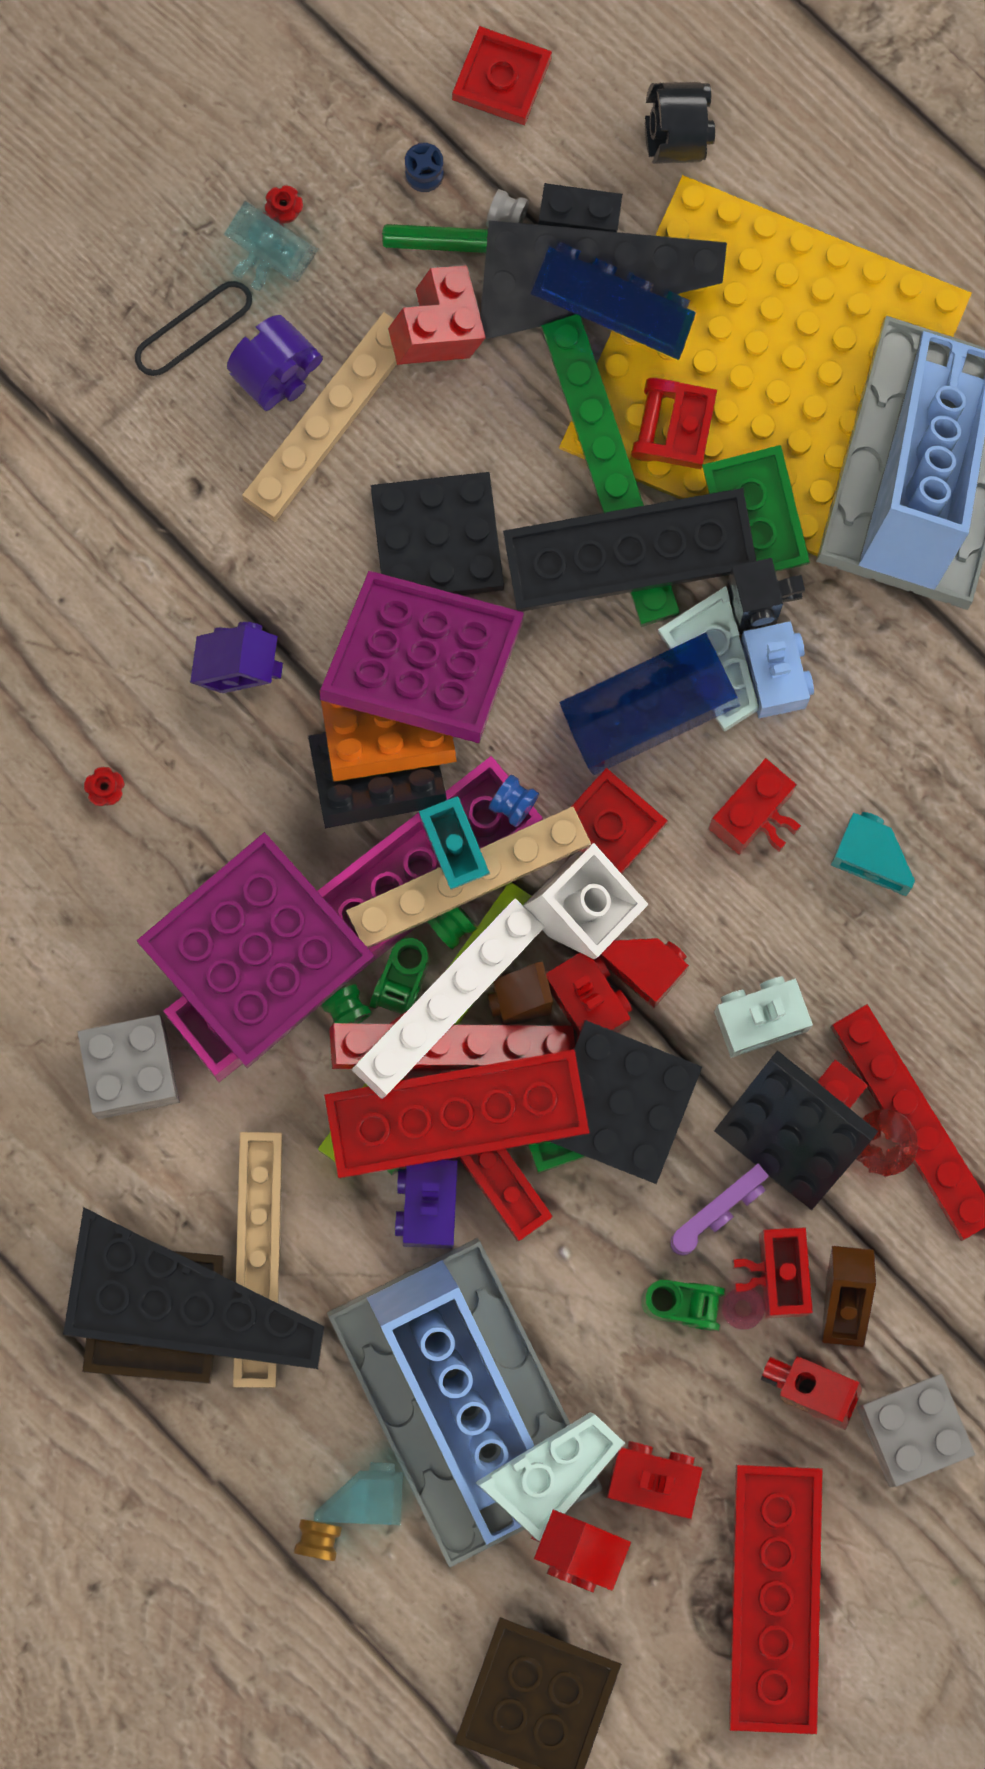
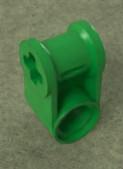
[369,938,429,1015]
[641,1280,725,1331]

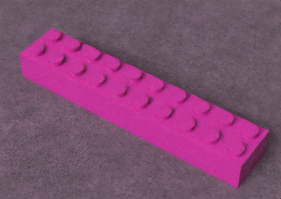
[164,756,543,1082]

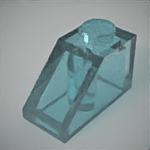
[314,1462,404,1525]

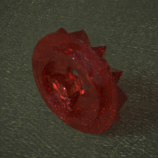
[856,1109,918,1177]

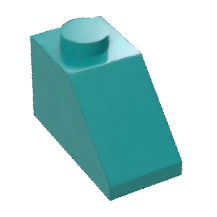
[419,796,490,890]
[831,812,915,896]

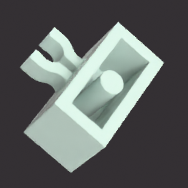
[714,976,813,1058]

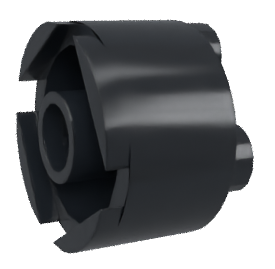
[645,82,715,164]

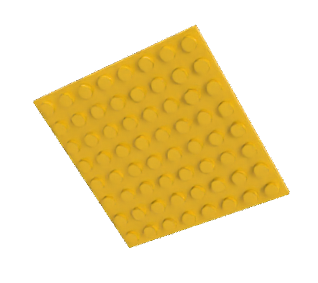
[559,175,972,556]

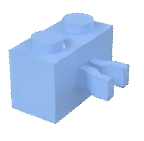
[741,621,814,718]

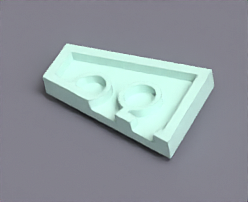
[658,586,759,732]
[475,1412,625,1542]

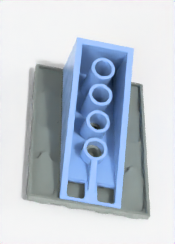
[816,316,985,610]
[327,1238,603,1568]

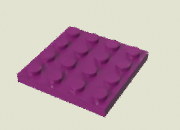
[320,571,524,743]
[136,832,375,1068]

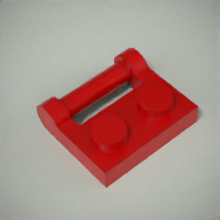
[631,378,717,470]

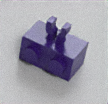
[190,622,283,693]
[395,1160,458,1249]

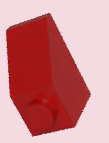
[599,938,689,1009]

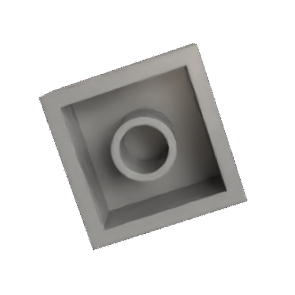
[77,1015,180,1119]
[857,1374,975,1487]

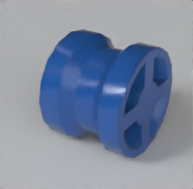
[489,775,539,827]

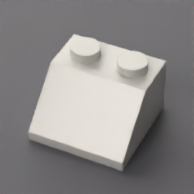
[523,843,648,959]

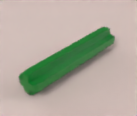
[382,224,488,253]

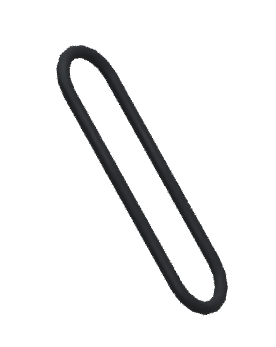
[135,281,252,376]

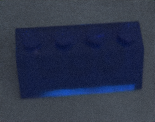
[528,241,696,360]
[559,632,741,776]

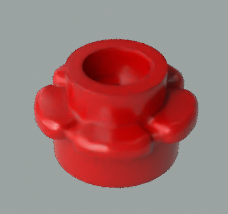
[264,185,303,224]
[84,767,125,806]

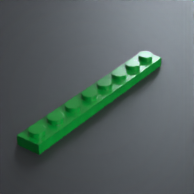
[542,313,680,627]

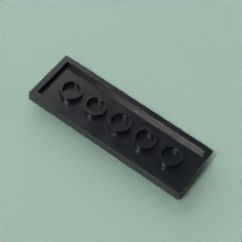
[503,488,756,612]

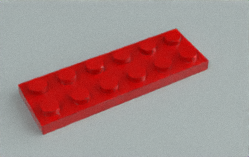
[324,1049,590,1179]
[729,1465,823,1734]

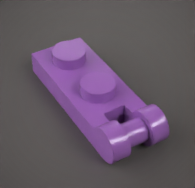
[670,1164,769,1256]

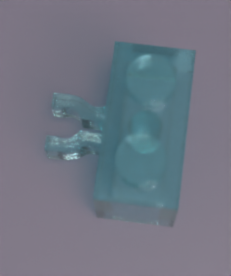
[224,201,319,291]

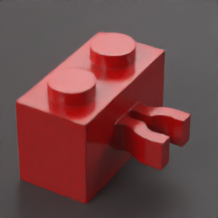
[708,758,801,855]
[546,953,632,1036]
[732,1227,813,1319]
[606,1441,703,1519]
[531,1509,631,1593]

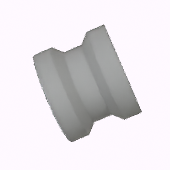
[486,189,529,227]

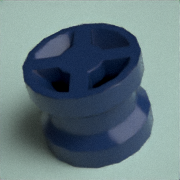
[405,143,444,192]

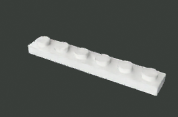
[351,898,545,1099]

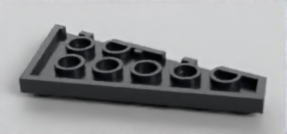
[480,220,727,340]
[63,1207,325,1370]

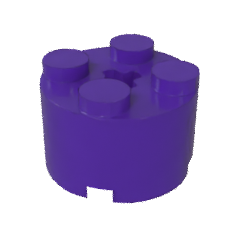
[227,315,323,411]

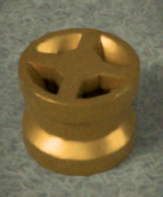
[294,1519,342,1561]

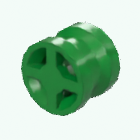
[427,906,478,950]
[321,984,372,1025]

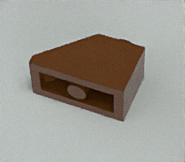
[487,961,553,1025]
[822,1246,876,1347]

